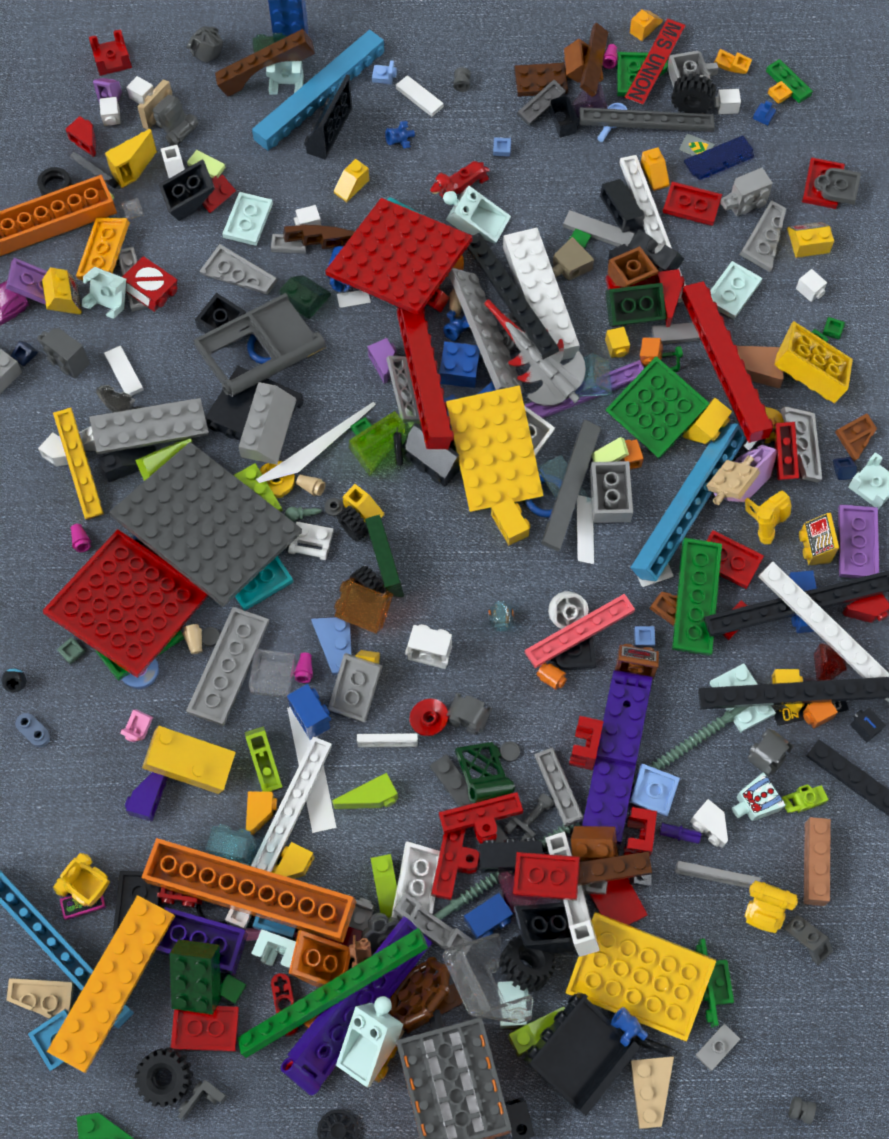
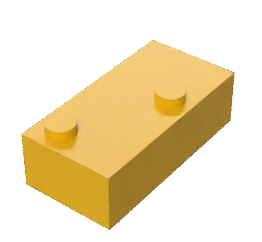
[142,726,236,794]

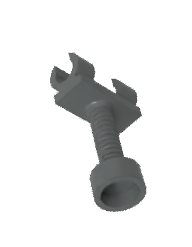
[504,793,555,842]

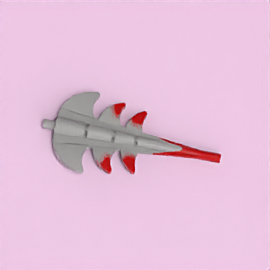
[484,299,586,406]

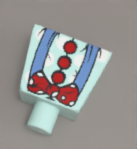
[732,772,785,821]

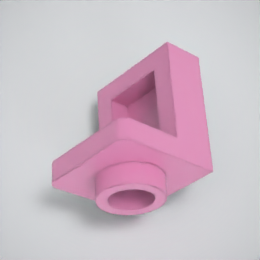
[120,709,153,742]

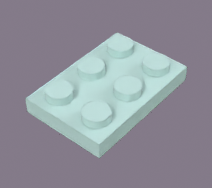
[223,192,273,246]
[710,261,762,319]
[710,663,776,733]

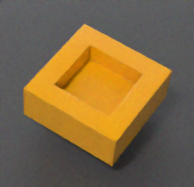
[768,81,792,104]

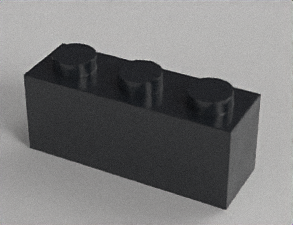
[600,179,645,233]
[479,838,543,873]

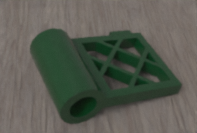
[455,742,515,803]

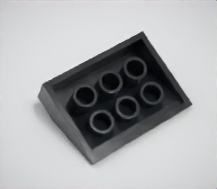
[304,74,352,160]

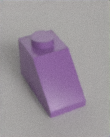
[93,78,122,104]
[367,338,397,384]

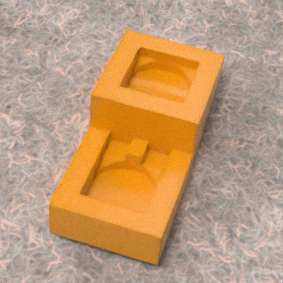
[714,49,752,74]

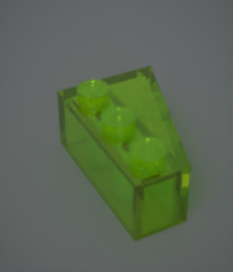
[349,411,406,477]

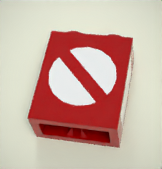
[122,256,178,312]

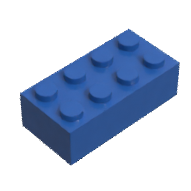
[268,0,308,42]

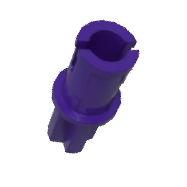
[660,822,702,844]

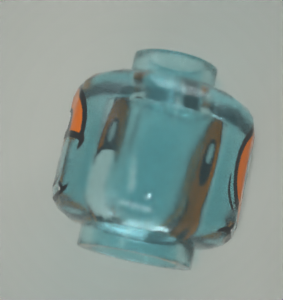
[488,601,514,631]

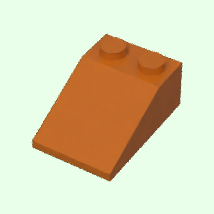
[289,930,351,988]

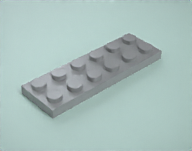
[89,398,209,454]
[186,607,269,726]

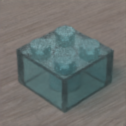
[205,824,257,866]

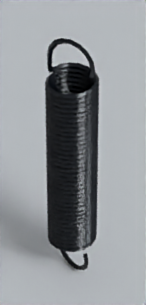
[393,427,403,471]
[631,1035,677,1057]

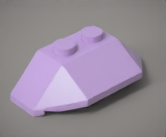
[714,445,777,502]

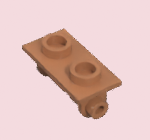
[349,935,372,968]

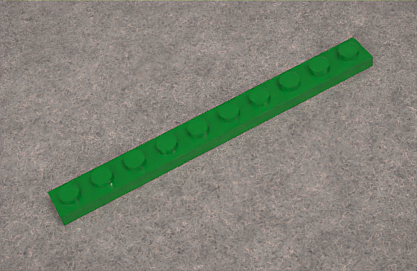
[237,928,428,1058]

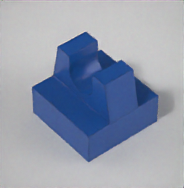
[753,100,776,126]

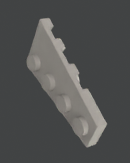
[739,200,786,272]
[199,244,277,295]
[780,406,822,483]

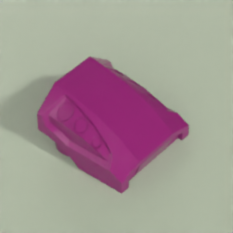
[0,280,29,325]

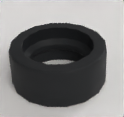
[37,167,72,196]

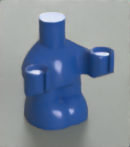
[385,121,415,149]
[443,310,469,341]
[611,1007,648,1047]

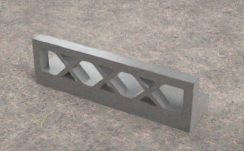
[386,356,420,429]

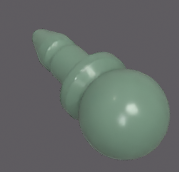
[285,507,322,522]

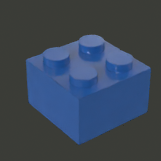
[439,341,480,388]
[287,684,331,740]

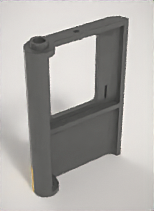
[193,293,326,397]

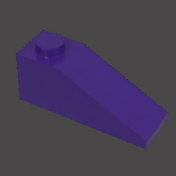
[125,772,169,822]

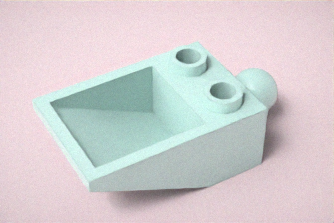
[443,186,511,244]
[336,996,403,1088]

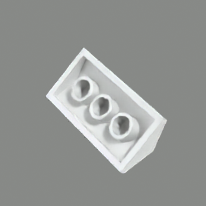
[391,842,440,921]

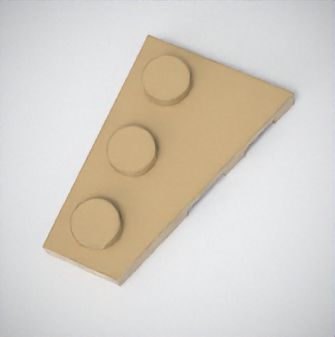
[137,80,172,130]
[630,1057,674,1129]

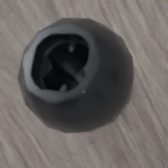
[1,668,27,693]

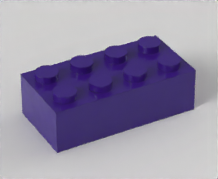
[155,907,248,975]

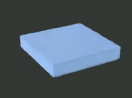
[629,764,680,816]

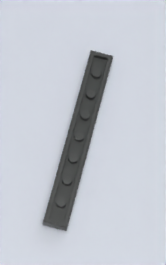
[579,107,715,132]
[541,420,601,552]

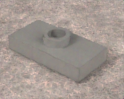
[695,1024,740,1071]

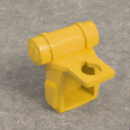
[745,490,792,544]
[53,853,110,907]
[745,880,798,933]

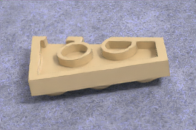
[7,978,74,1019]

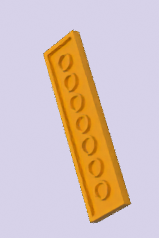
[47,895,175,1073]

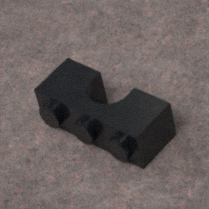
[627,230,684,272]

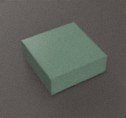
[57,637,85,665]

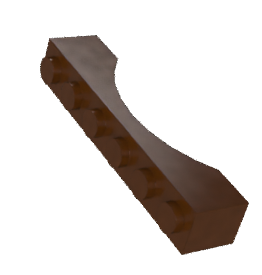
[215,29,315,97]

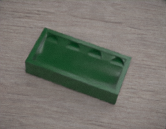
[365,514,404,597]

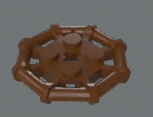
[388,957,452,1029]

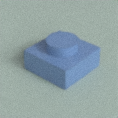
[493,138,511,156]
[634,626,655,647]

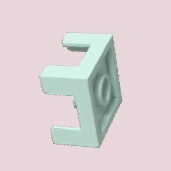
[266,61,304,95]
[82,267,126,319]
[848,452,889,510]
[251,929,296,969]

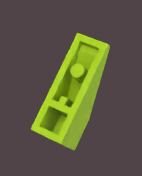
[136,438,192,481]
[245,726,282,792]
[332,773,398,809]
[370,854,397,918]
[508,1007,565,1057]

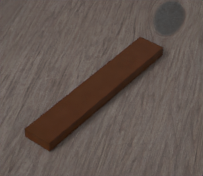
[580,22,609,97]

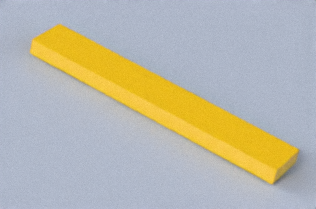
[53,408,104,520]

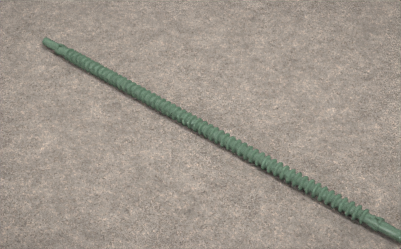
[434,707,748,920]

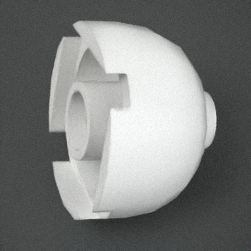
[548,591,589,629]

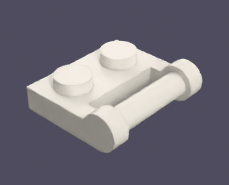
[288,522,334,560]

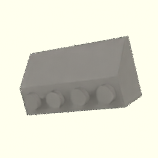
[239,382,296,465]

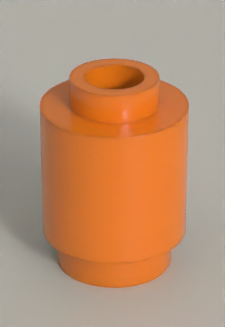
[537,663,567,690]

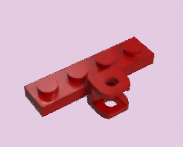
[438,792,523,844]
[431,829,479,900]

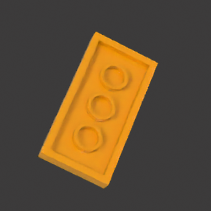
[76,218,130,280]

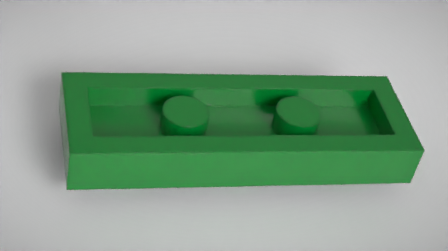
[766,59,813,103]

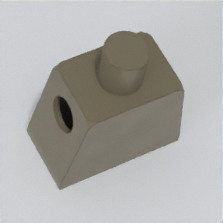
[552,237,594,280]

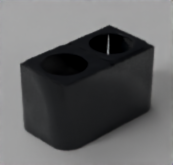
[549,96,578,137]

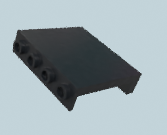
[205,366,304,441]
[523,992,640,1116]

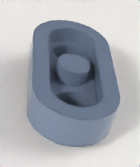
[15,713,50,748]

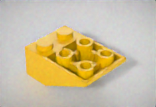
[105,129,157,188]

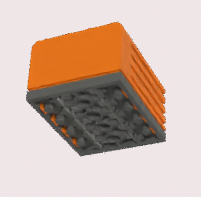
[396,1009,512,1139]

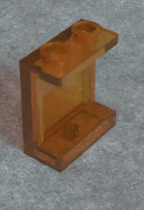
[334,577,393,634]

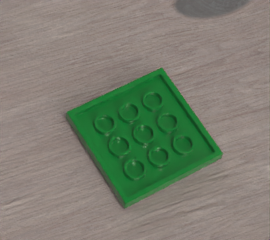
[605,356,710,459]

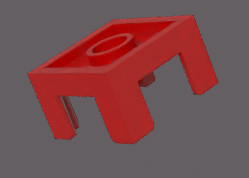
[88,29,132,76]
[569,716,603,770]
[623,807,657,856]

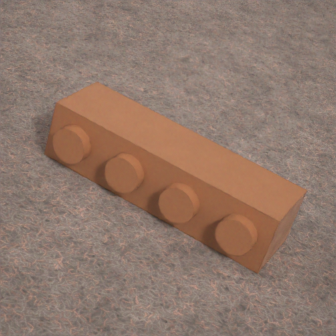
[804,817,831,906]

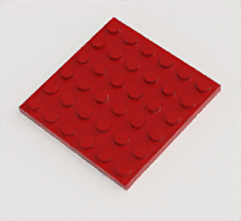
[325,198,473,315]
[43,529,209,678]

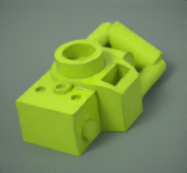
[781,784,828,813]

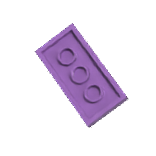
[838,505,879,578]

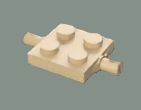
[706,455,760,505]

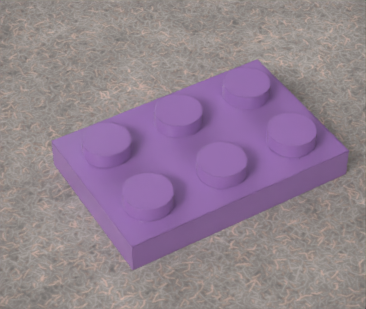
[6,258,47,305]

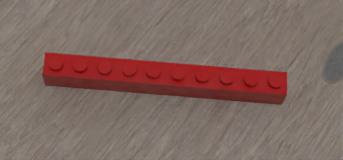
[681,281,773,443]
[396,307,454,449]

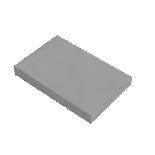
[328,653,383,722]

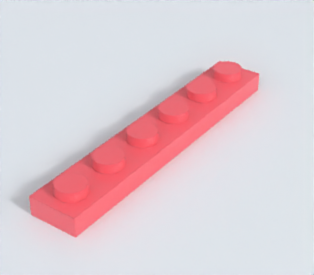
[525,594,635,668]

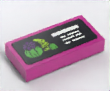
[60,895,106,920]

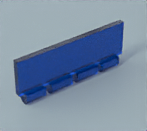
[684,135,754,180]

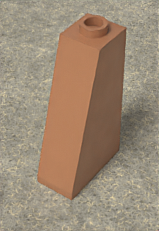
[737,346,783,388]

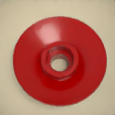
[409,698,449,736]

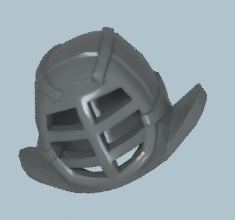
[186,26,223,63]

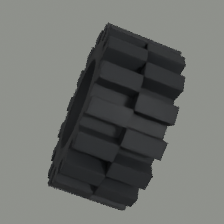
[336,506,369,542]
[350,566,384,603]

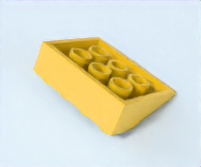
[774,321,853,404]

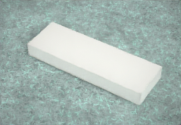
[396,75,444,117]
[104,346,144,398]
[357,734,418,747]

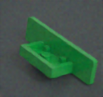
[695,938,734,1028]

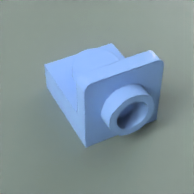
[372,60,397,84]

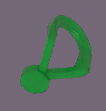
[662,346,683,372]

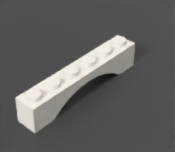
[545,832,600,957]

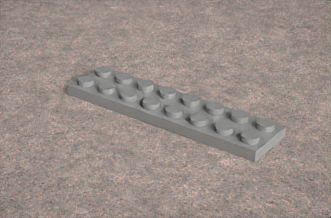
[448,268,525,393]

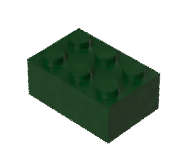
[605,283,666,327]
[170,939,221,1015]

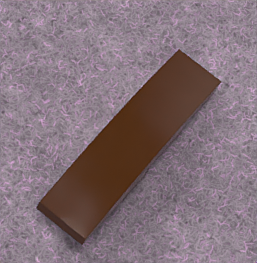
[283,225,355,249]

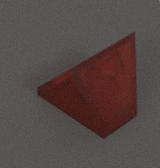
[813,643,846,681]

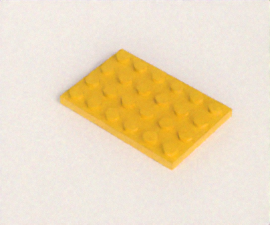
[446,385,543,512]
[565,912,716,1042]

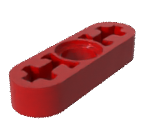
[271,973,299,1037]

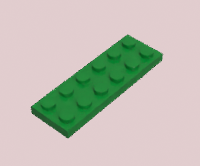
[672,538,722,656]

